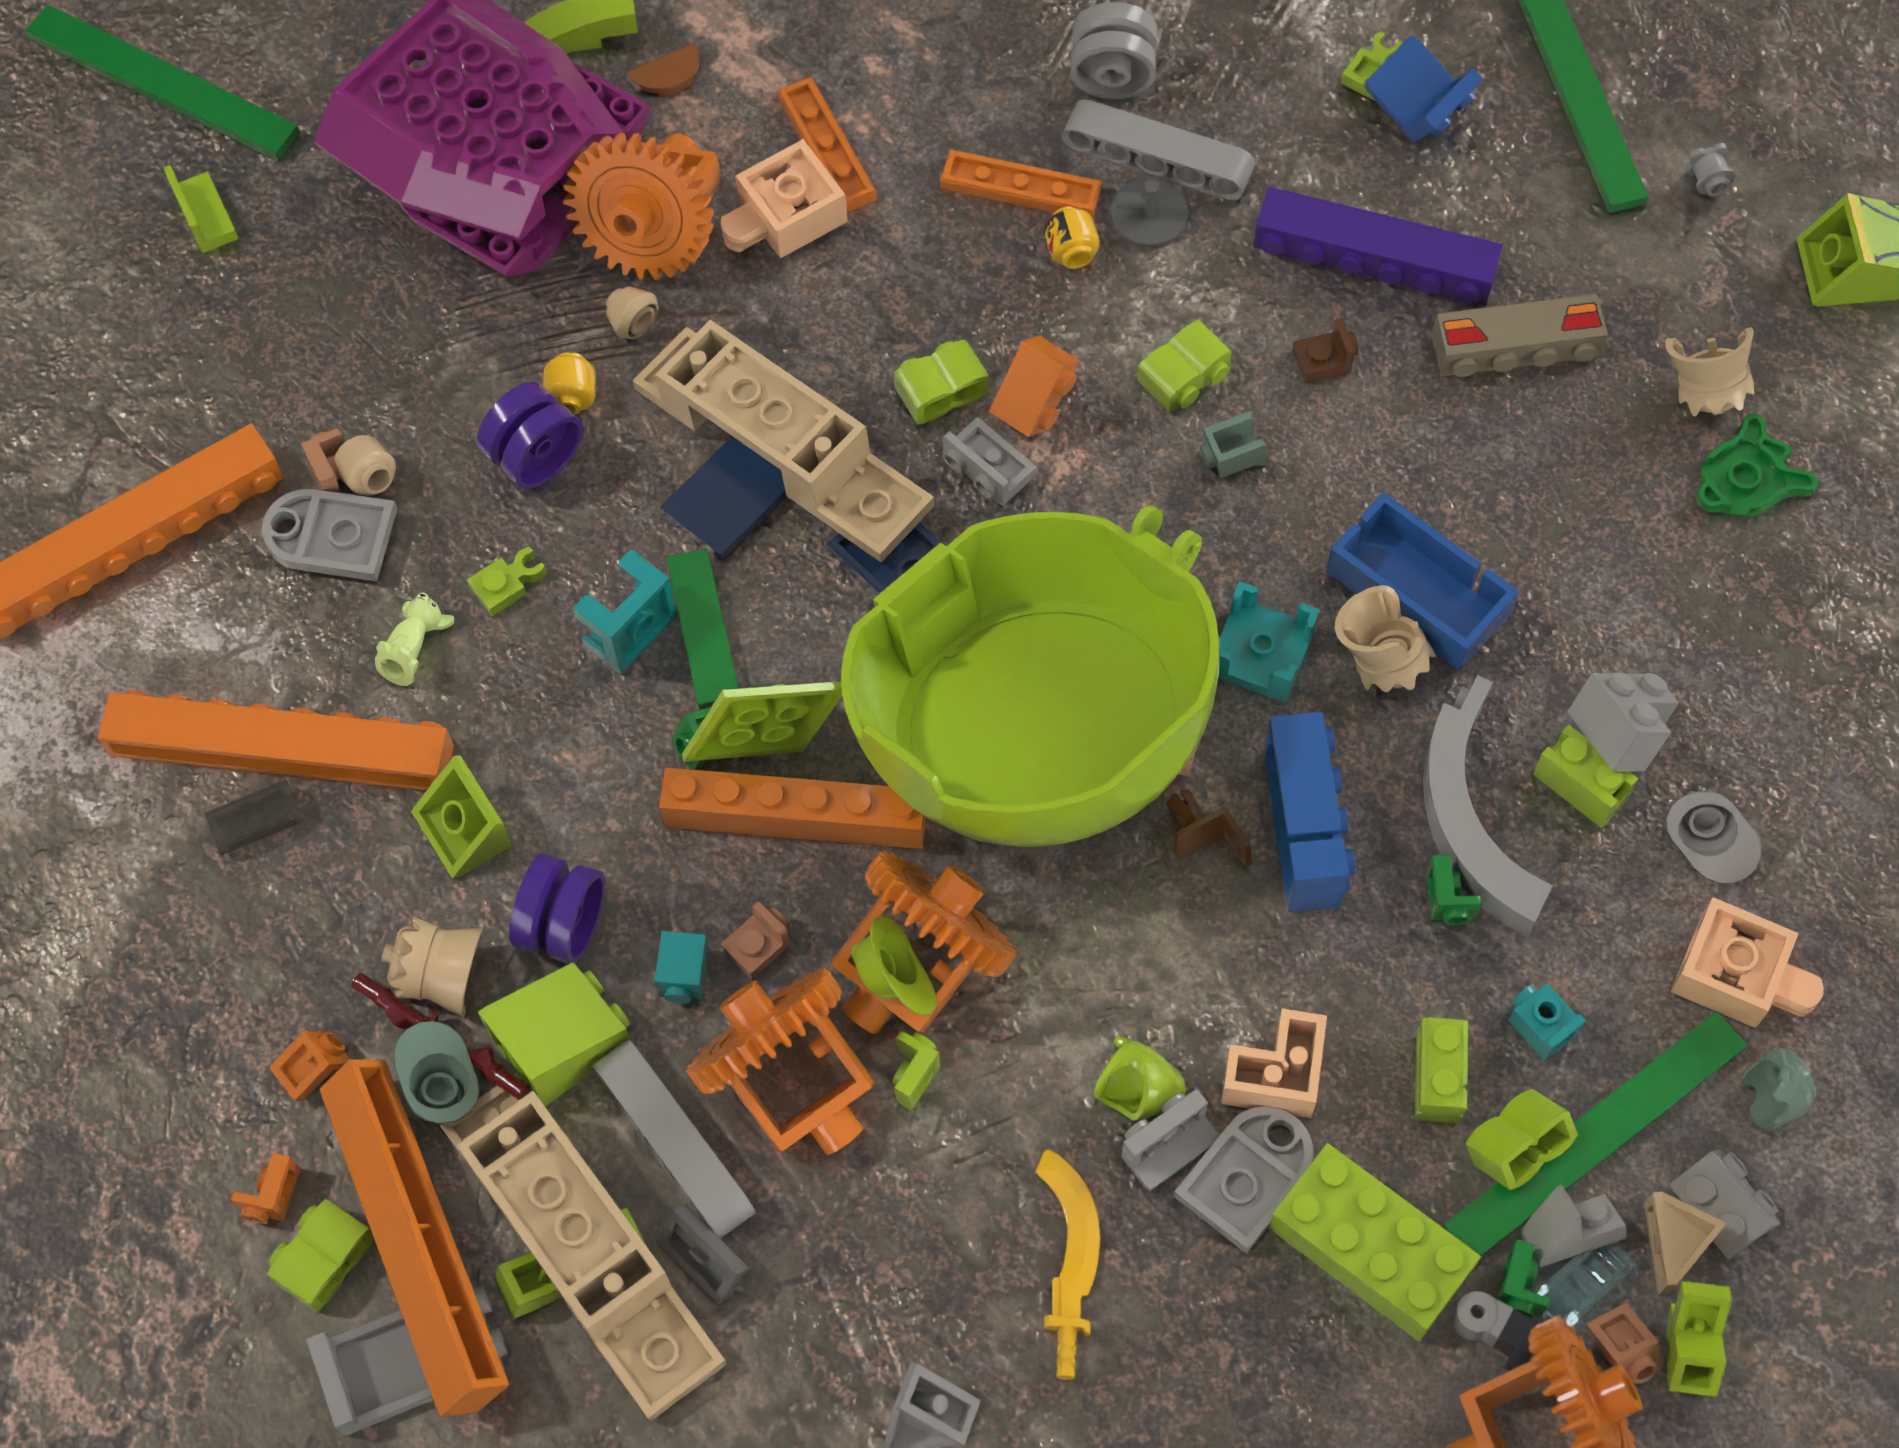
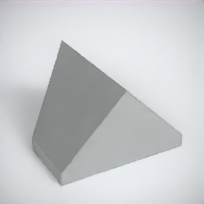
[883,1362,981,1448]

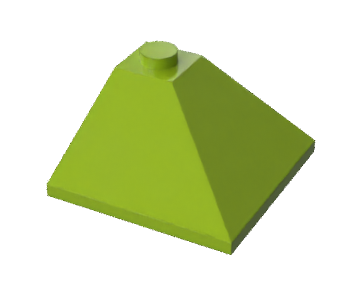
[682,681,842,762]

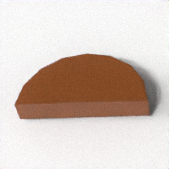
[626,43,700,97]

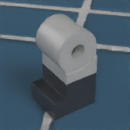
[1453,1291,1540,1371]

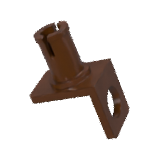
[1167,789,1252,867]

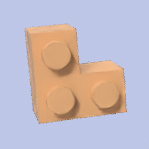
[1221,1009,1327,1119]

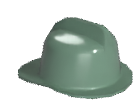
[394,1021,479,1124]

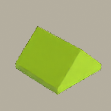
[411,755,512,879]

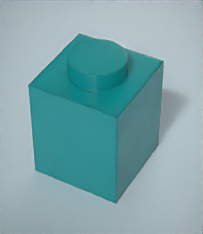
[654,931,710,1004]

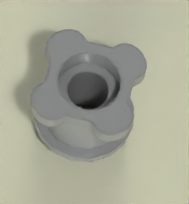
[1685,143,1735,196]

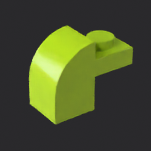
[1666,1281,1732,1397]

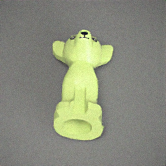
[375,593,454,686]

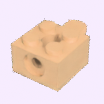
[721,139,848,259]
[1671,897,1824,1028]

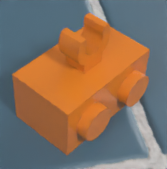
[989,336,1080,437]

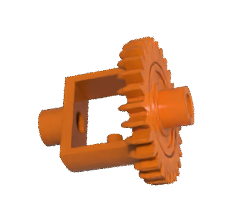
[563,133,720,280]
[831,851,1017,1034]
[685,967,874,1155]
[1446,1315,1643,1448]

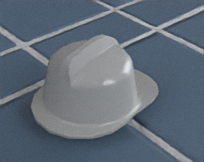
[1666,791,1761,883]

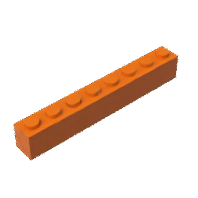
[0,423,285,639]
[97,690,454,790]
[319,1060,509,1417]

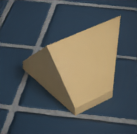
[1644,1192,1727,1296]

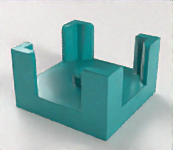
[573,549,678,674]
[1218,581,1320,703]

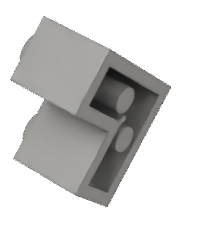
[1567,672,1679,771]

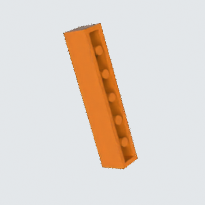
[659,768,926,849]

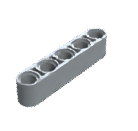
[1061,99,1256,201]
[591,1039,756,1239]

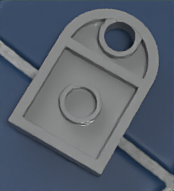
[262,489,397,581]
[1173,1106,1313,1254]

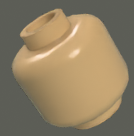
[334,435,396,496]

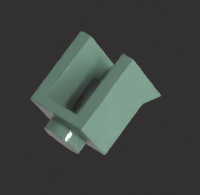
[1200,411,1267,478]

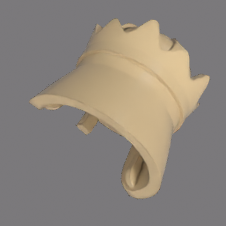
[1665,327,1755,416]
[1335,585,1436,692]
[382,917,485,1018]

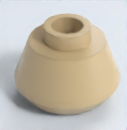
[606,286,658,339]

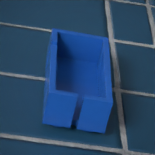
[1326,492,1519,672]
[1263,712,1355,912]

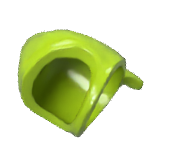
[1093,1036,1186,1121]

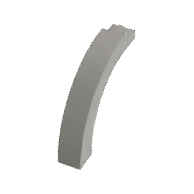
[1423,675,1553,938]

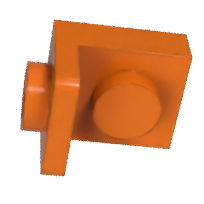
[269,1030,351,1101]
[230,1153,301,1224]

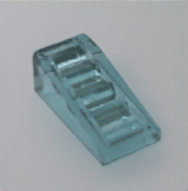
[1537,1242,1638,1327]

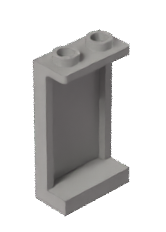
[306,1276,508,1436]

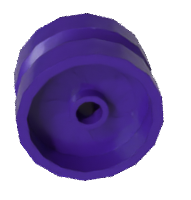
[476,382,584,489]
[509,853,605,964]

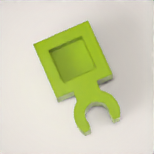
[1341,31,1403,100]
[466,547,547,617]

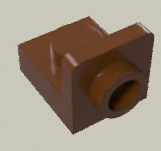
[1292,319,1358,384]

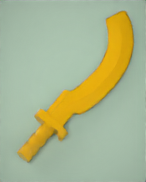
[1035,1149,1100,1380]

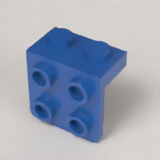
[1365,36,1483,143]

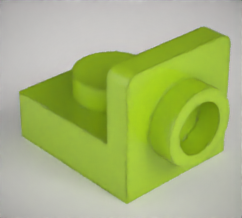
[892,1031,940,1111]

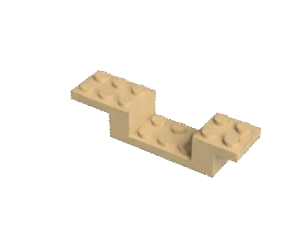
[632,320,935,562]
[440,1072,727,1422]

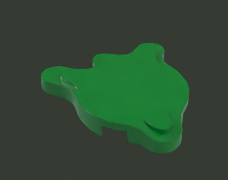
[1695,413,1819,518]

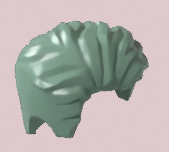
[1741,1047,1816,1132]

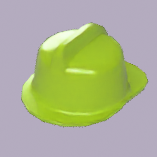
[851,916,937,1016]

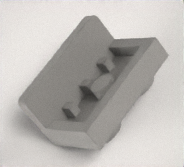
[943,417,1037,506]
[1121,1089,1220,1191]
[1669,1149,1780,1260]

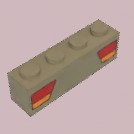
[1431,294,1608,377]

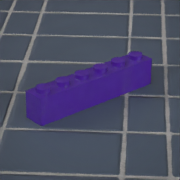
[1253,186,1503,305]

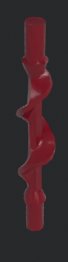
[352,973,531,1100]

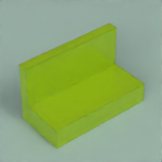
[163,165,239,254]

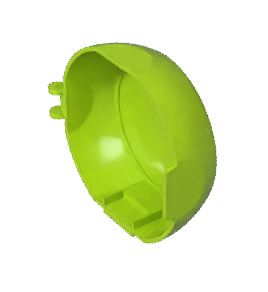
[841,505,1220,847]

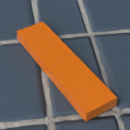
[776,76,877,213]
[940,149,1102,218]

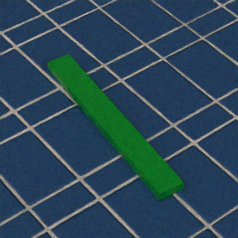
[1518,0,1649,213]
[25,4,300,161]
[1442,1011,1748,1257]

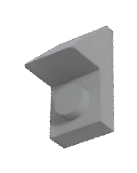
[1520,1185,1627,1267]

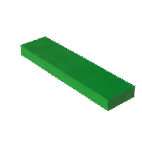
[666,548,738,710]

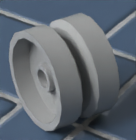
[1070,2,1157,99]

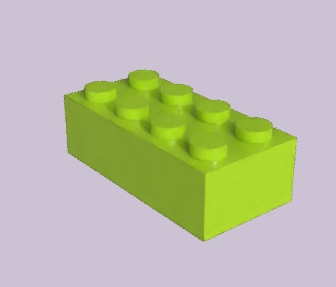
[1268,1143,1481,1343]

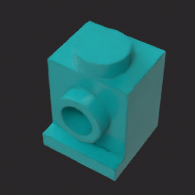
[1508,983,1586,1061]

